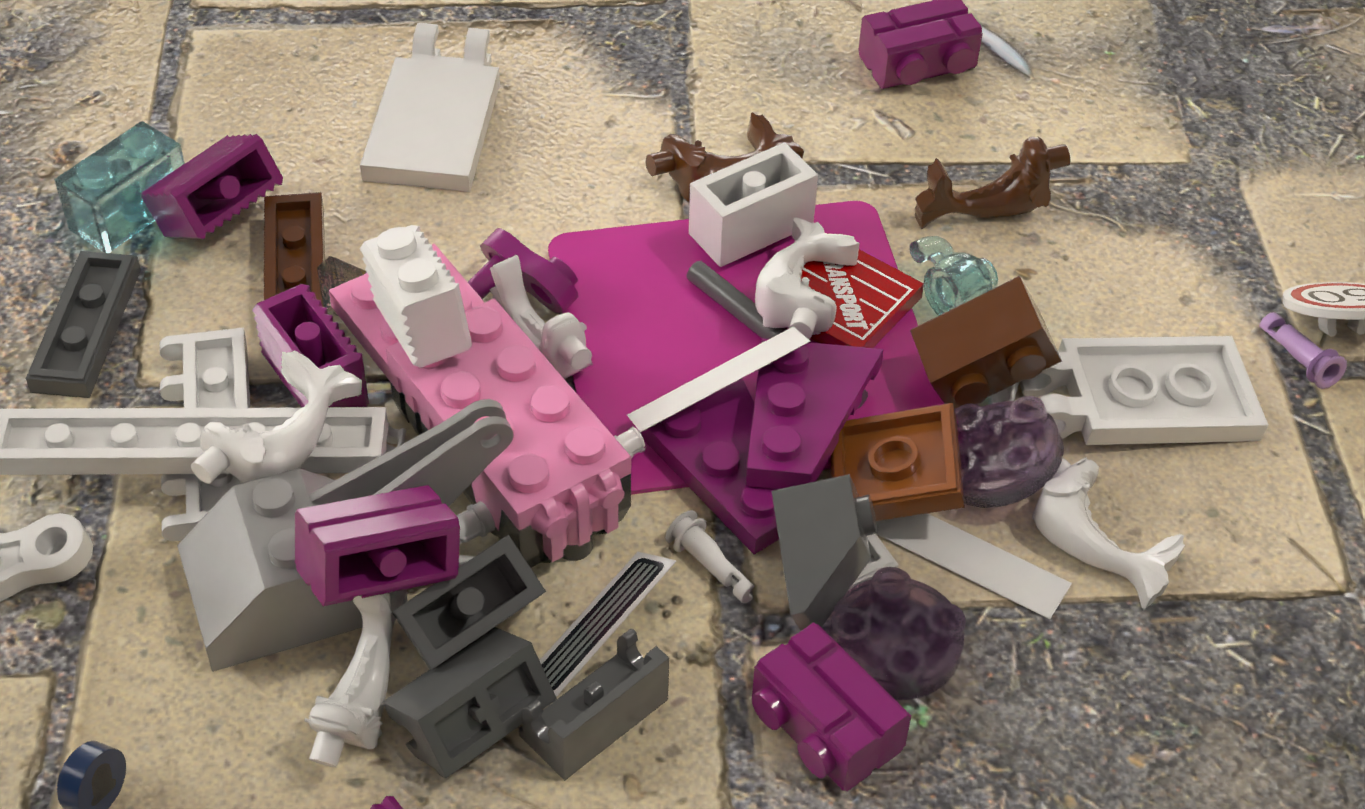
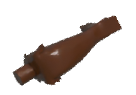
[645,112,804,203]
[915,137,1071,229]

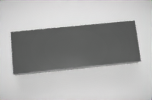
[26,251,141,398]

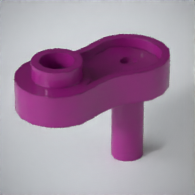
[468,228,579,315]

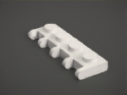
[160,327,250,541]

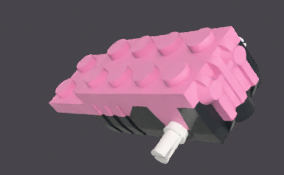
[329,244,645,568]

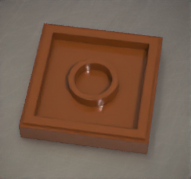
[831,403,965,521]

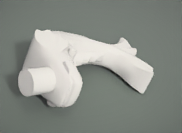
[755,218,860,339]
[490,255,593,379]
[191,350,362,484]
[1032,450,1185,611]
[304,589,408,767]

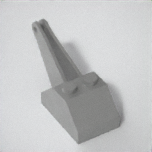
[177,399,514,672]

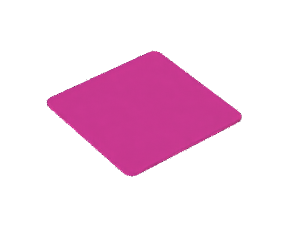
[548,201,944,495]

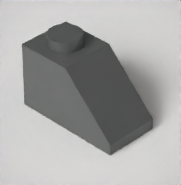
[772,474,878,631]
[392,535,546,670]

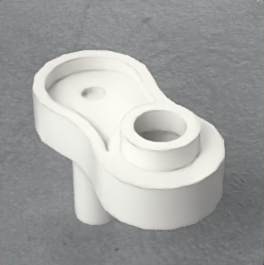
[0,513,93,602]

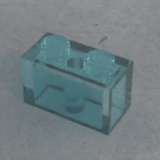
[54,121,185,253]

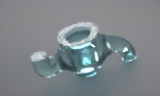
[909,236,998,315]

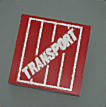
[800,233,924,348]

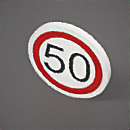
[1283,282,1365,337]

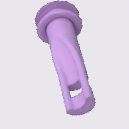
[1259,312,1347,389]

